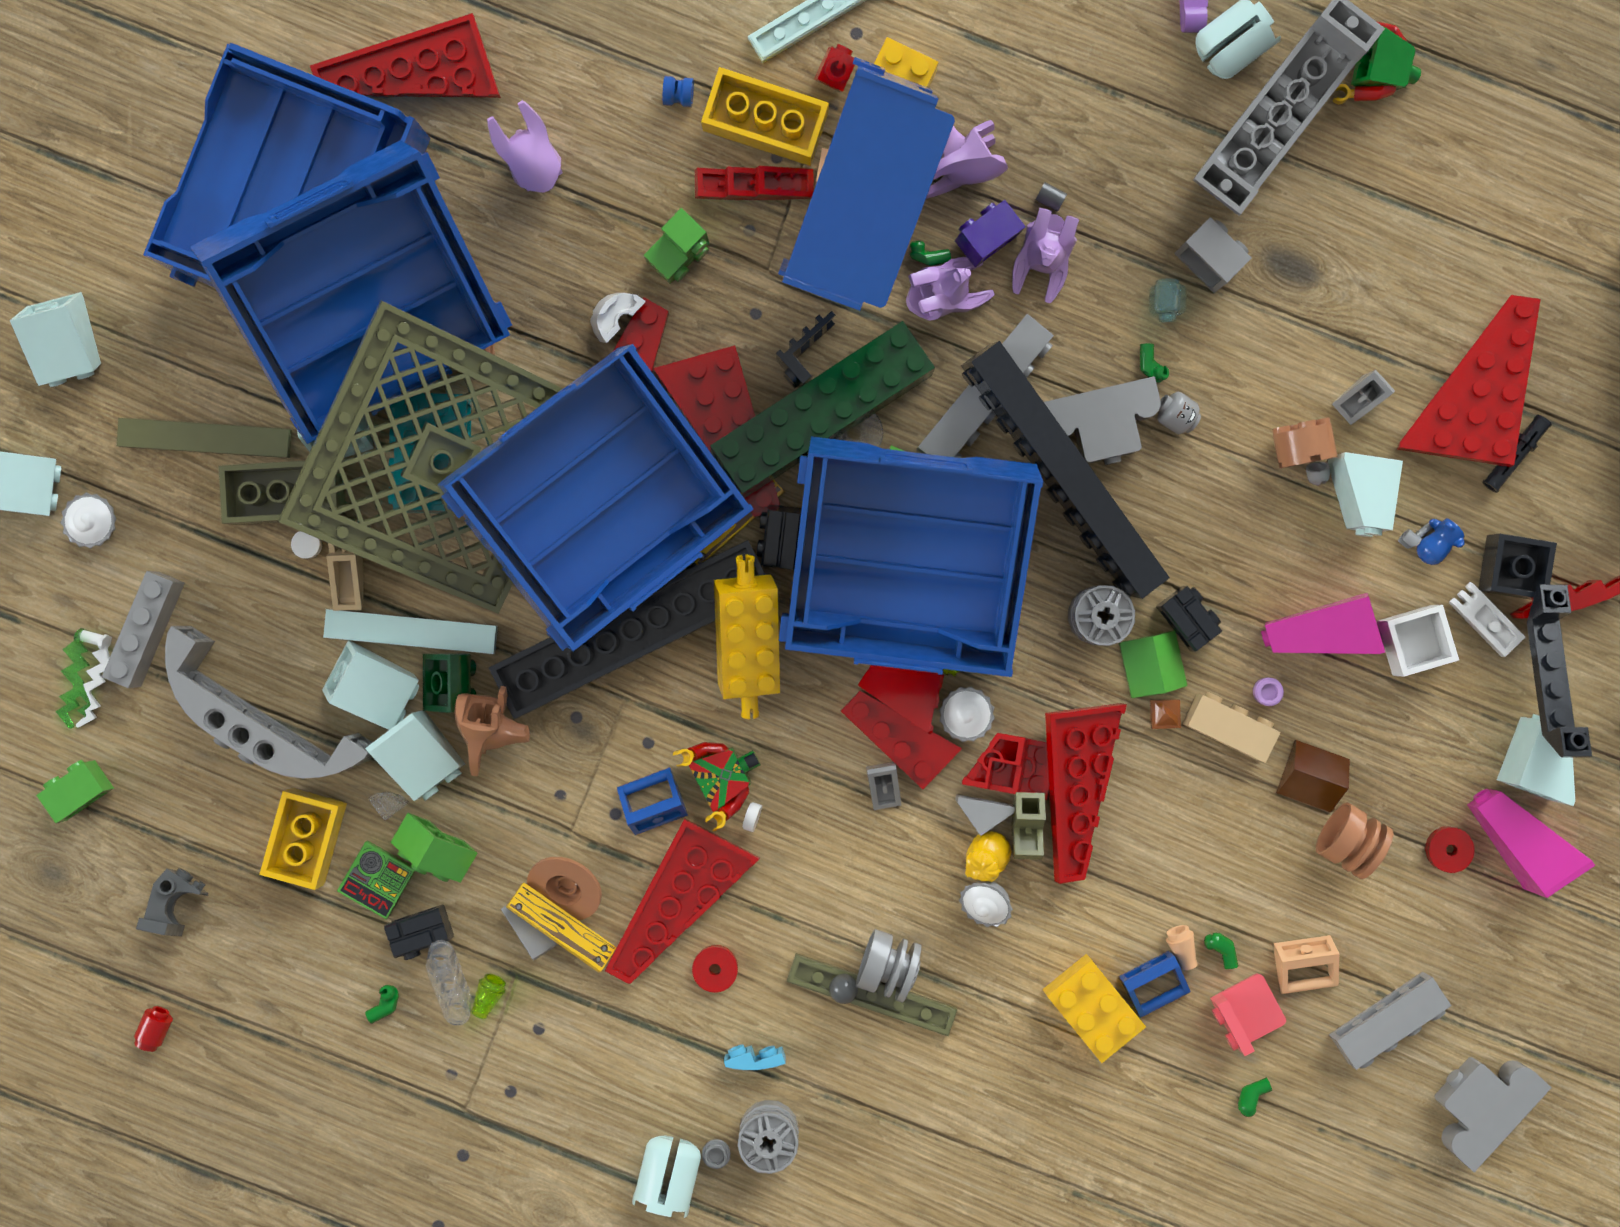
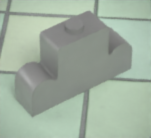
[1044,376,1161,465]
[1435,1057,1552,1172]

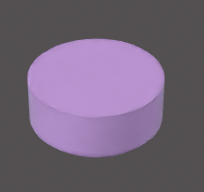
[1253,677,1284,706]

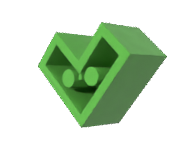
[643,208,710,284]
[391,813,478,883]

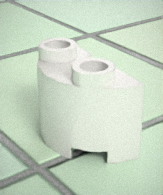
[590,293,646,343]

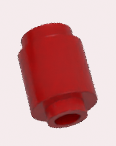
[134,1006,173,1052]

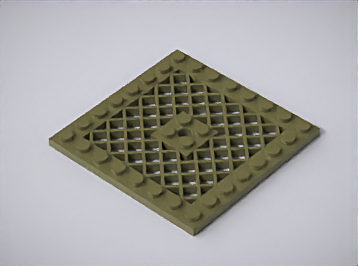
[278,300,563,614]

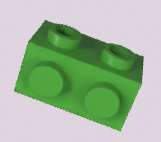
[36,760,114,824]

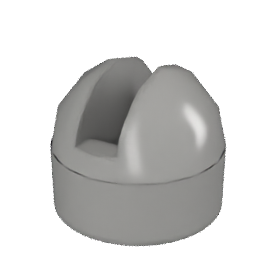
[1306,462,1330,486]

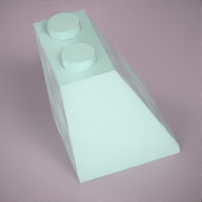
[10,292,101,387]
[0,451,61,516]
[1328,452,1403,537]
[322,640,419,730]
[365,710,465,801]
[1497,714,1575,806]

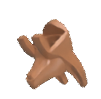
[454,686,530,776]

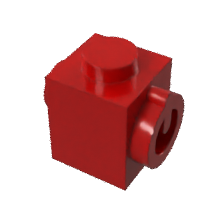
[814,44,855,92]

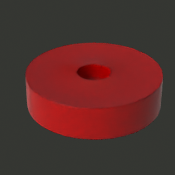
[1425,826,1475,873]
[692,945,738,993]

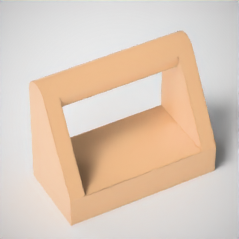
[1274,935,1340,994]

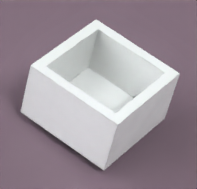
[1376,605,1459,677]

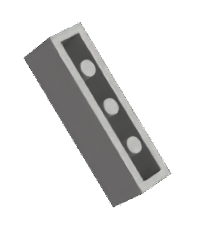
[102,571,185,688]
[1329,972,1452,1070]

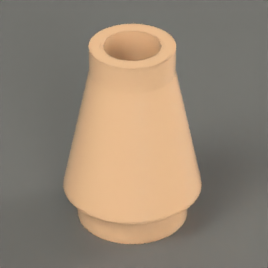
[1166,925,1198,970]

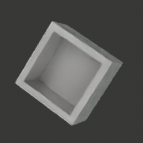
[1174,217,1252,293]

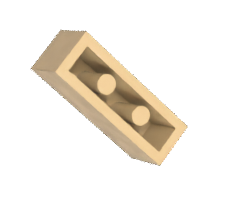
[1182,692,1281,763]

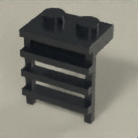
[776,311,836,388]

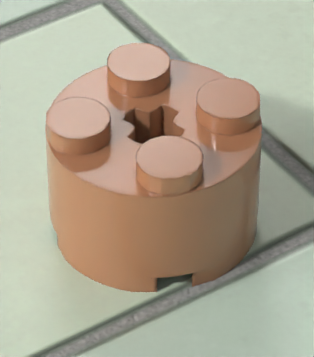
[1272,418,1338,469]

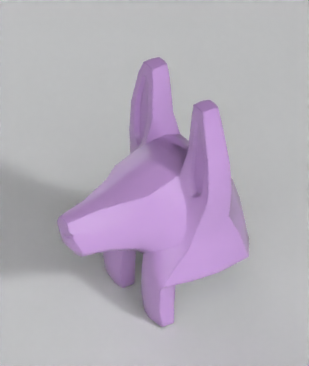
[487,100,563,193]
[926,120,1008,199]
[1012,208,1079,303]
[906,257,994,321]

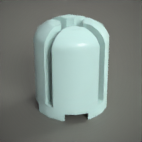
[1196,0,1281,79]
[632,1135,701,1218]

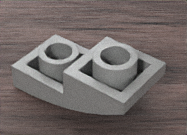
[501,905,558,961]

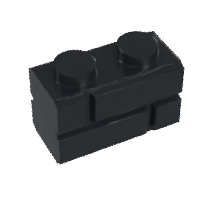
[757,504,802,570]
[1156,586,1222,652]
[384,904,454,960]

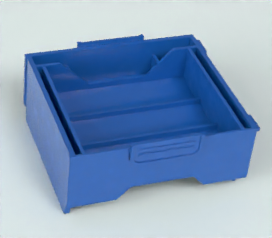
[143,43,431,288]
[778,57,955,311]
[190,140,512,444]
[437,344,753,651]
[779,436,1043,677]

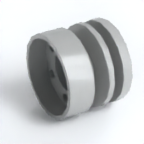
[1068,585,1135,646]
[856,929,922,1003]
[738,1100,799,1174]

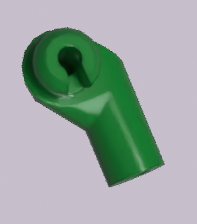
[1139,343,1169,383]
[365,985,399,1024]

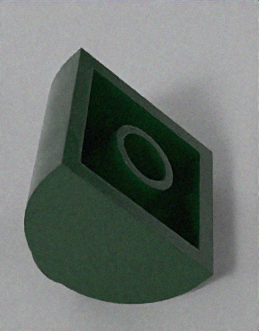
[423,653,476,713]

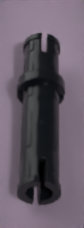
[1482,414,1552,493]

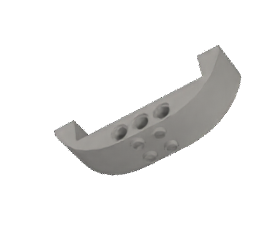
[1193,0,1385,216]
[165,626,373,779]

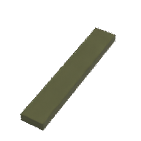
[116,418,292,458]
[787,953,958,1037]

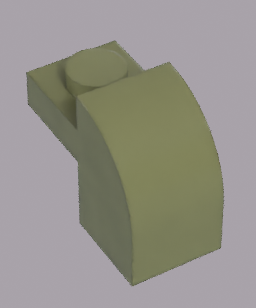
[1012,792,1046,860]

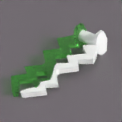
[55,628,112,729]

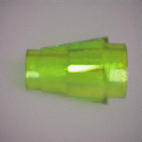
[471,974,506,1019]

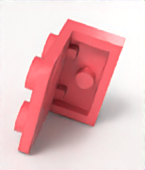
[1210,973,1286,1056]

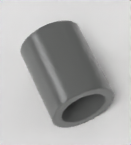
[1035,182,1067,212]

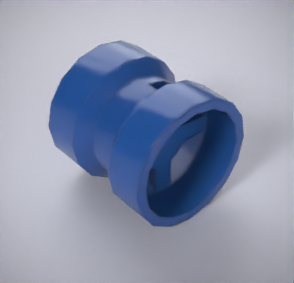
[662,76,694,108]

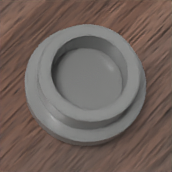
[702,1139,731,1169]

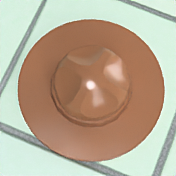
[527,857,602,921]

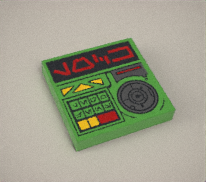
[337,841,415,919]

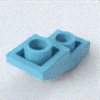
[724,1044,786,1070]

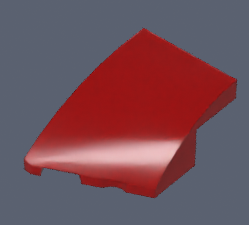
[858,665,944,735]
[962,733,1050,801]

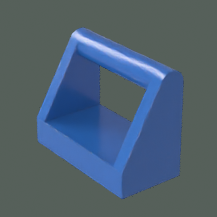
[617,767,688,835]
[1118,951,1191,1018]

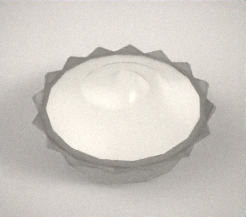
[60,492,116,549]
[939,686,995,742]
[959,881,1013,927]

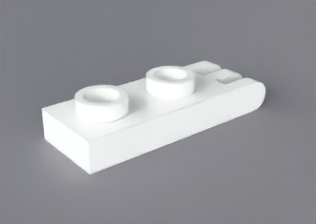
[1449,582,1525,657]

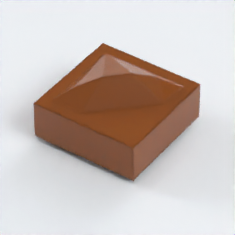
[1150,699,1181,729]

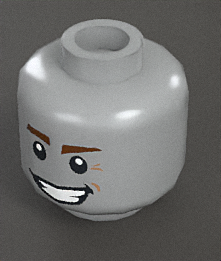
[1157,392,1201,435]

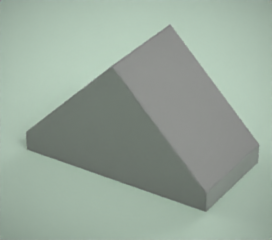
[1332,370,1395,425]
[866,762,902,810]
[955,794,1015,836]

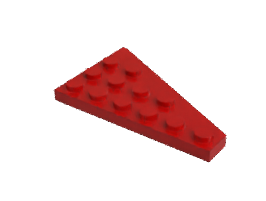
[1397,295,1541,467]

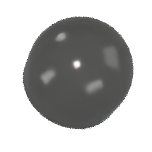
[829,974,858,1004]

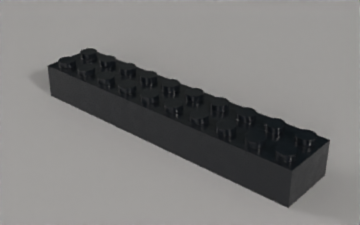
[961,341,1170,599]
[488,540,766,719]

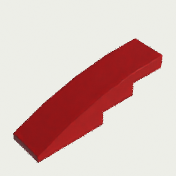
[695,165,814,200]
[1510,575,1620,618]

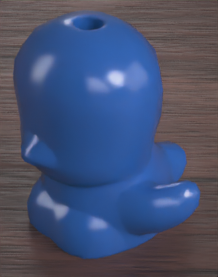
[1417,518,1465,565]

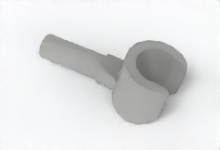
[1398,523,1432,549]

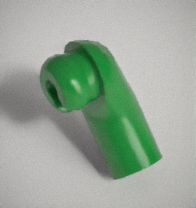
[909,241,951,266]
[1204,932,1239,969]
[1238,1077,1272,1117]

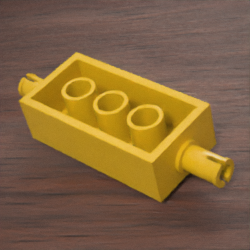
[714,554,780,720]

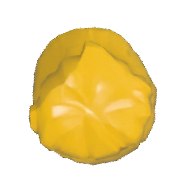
[965,831,1011,882]

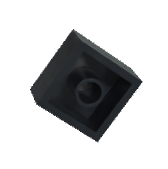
[1478,533,1557,600]

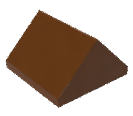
[1276,740,1350,813]

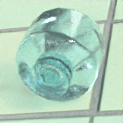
[1149,279,1187,322]

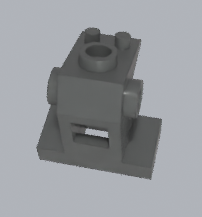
[136,868,209,936]

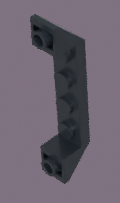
[1527,585,1592,758]

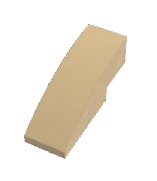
[327,518,364,611]

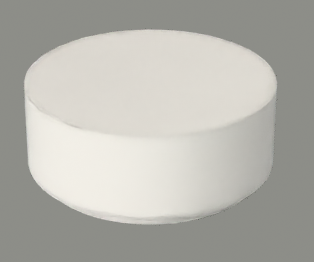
[291,531,322,559]
[742,802,762,832]

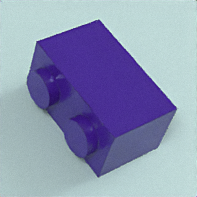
[955,200,1026,268]

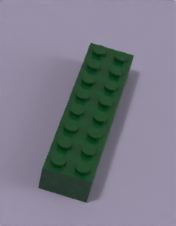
[710,321,935,499]

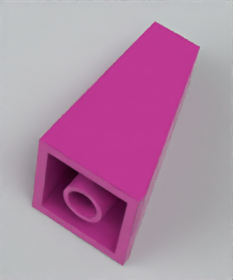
[1261,593,1385,654]
[1467,789,1595,898]

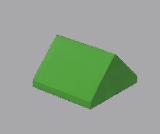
[1119,630,1188,698]

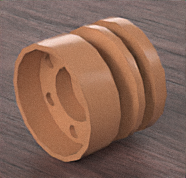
[1316,802,1393,879]

